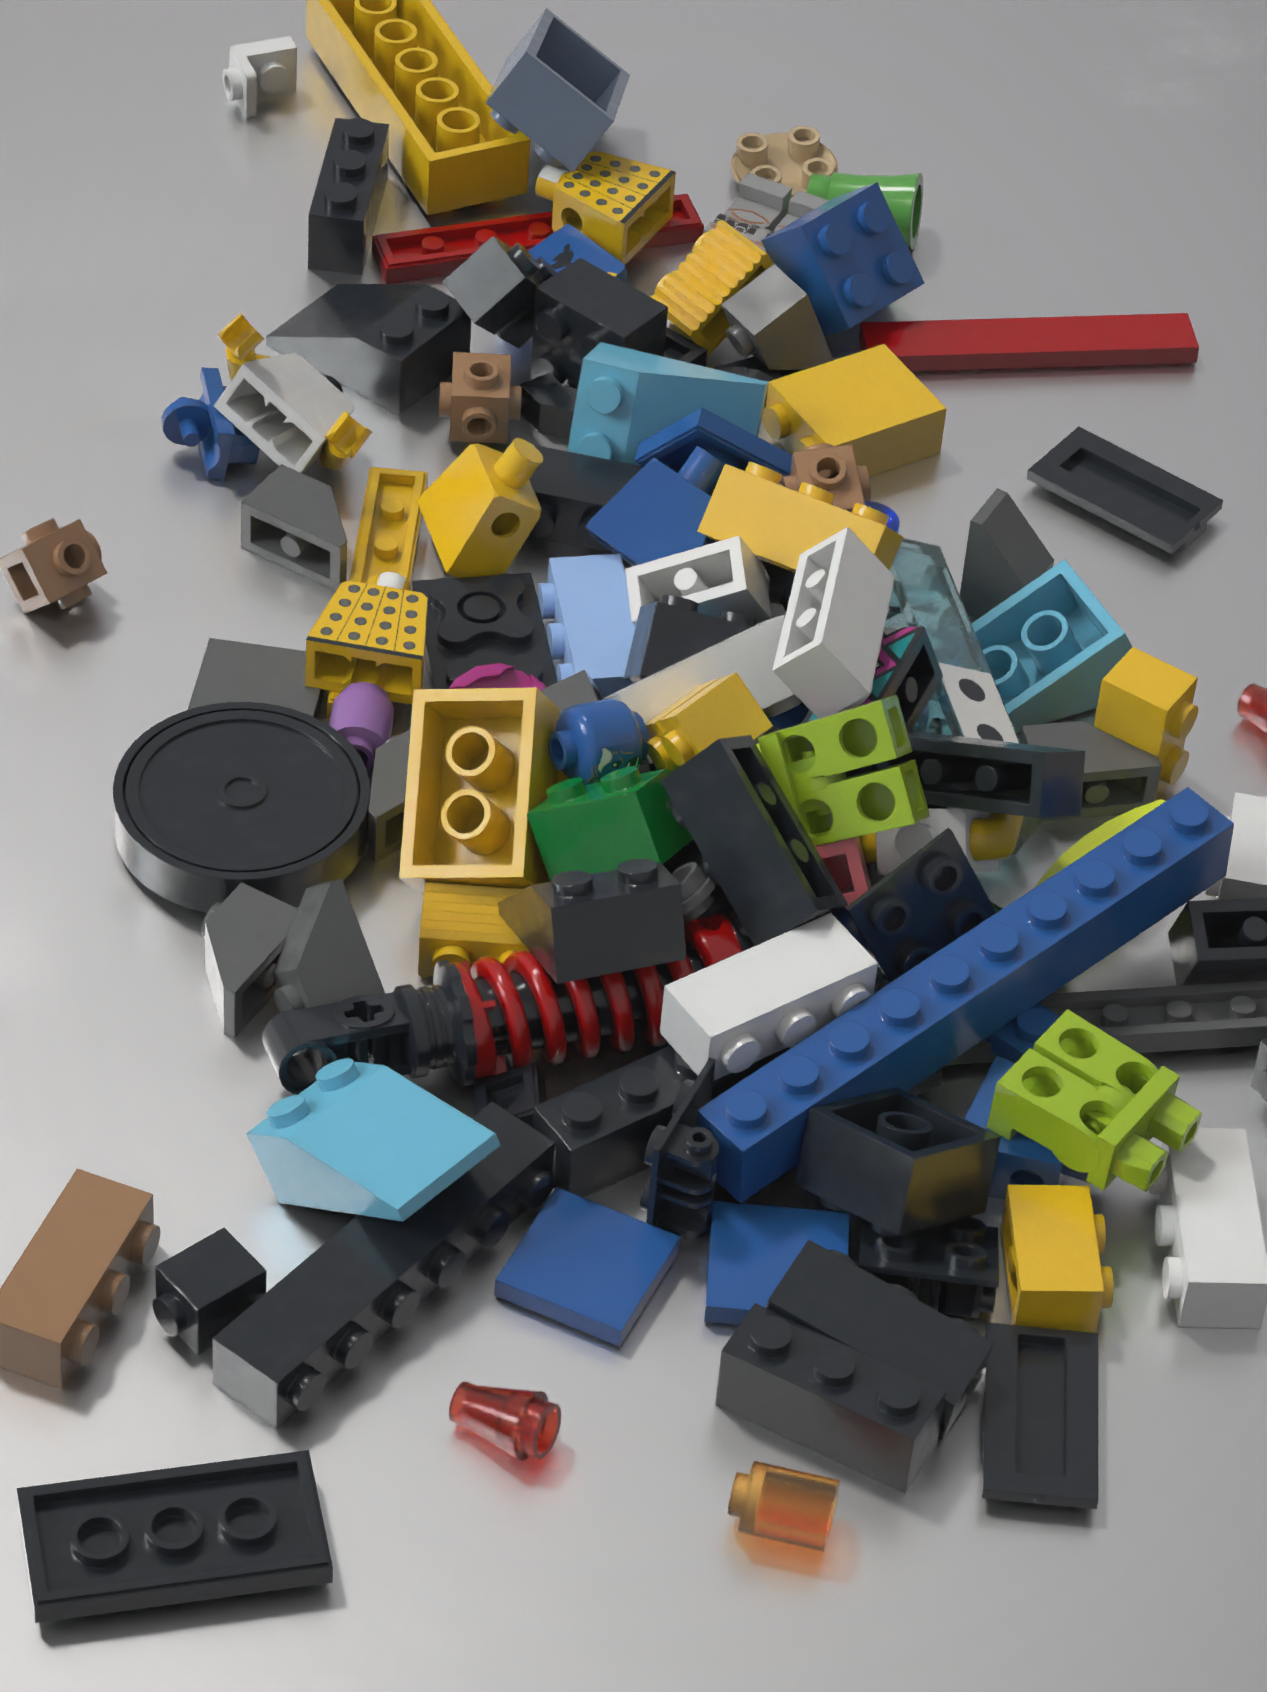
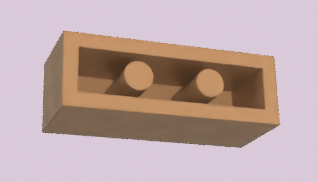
[0,1168,160,1389]

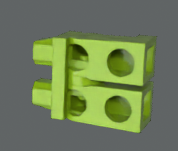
[756,694,930,846]
[986,1009,1202,1192]

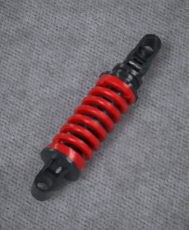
[262,909,754,1095]

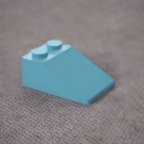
[567,342,768,466]
[934,559,1132,733]
[246,1058,501,1221]

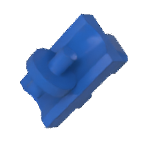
[161,367,260,480]

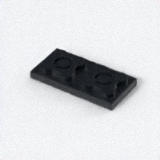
[412,573,558,689]
[17,1450,333,1623]

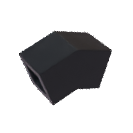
[520,373,578,439]

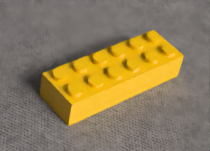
[306,0,531,215]

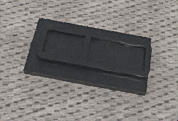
[1026,426,1223,554]
[981,1322,1098,1509]

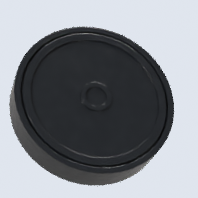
[113,702,370,913]

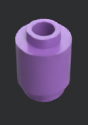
[329,682,394,773]

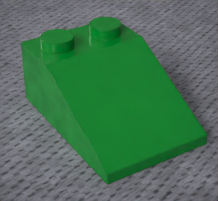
[526,766,693,882]

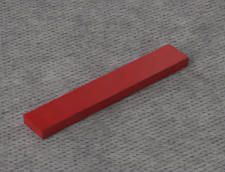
[372,194,704,284]
[859,313,1199,372]

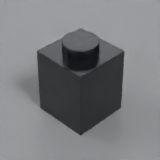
[152,1227,267,1355]

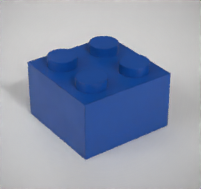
[761,182,925,337]

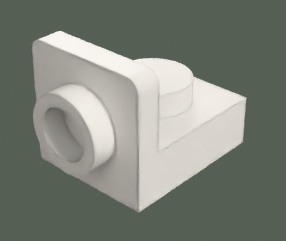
[223,35,297,118]

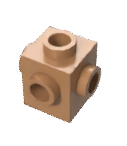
[439,352,521,444]
[781,443,871,512]
[0,518,107,614]

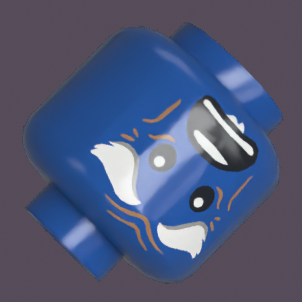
[548,698,649,785]

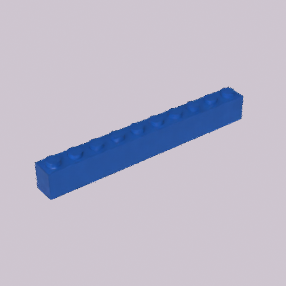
[697,787,1234,1203]

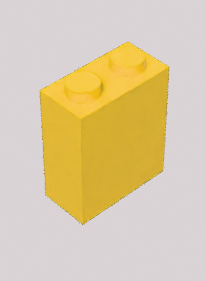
[762,344,947,477]

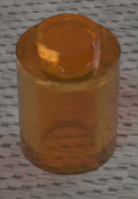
[727,1461,840,1552]

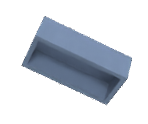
[486,8,630,172]

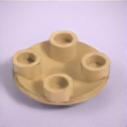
[731,126,838,198]

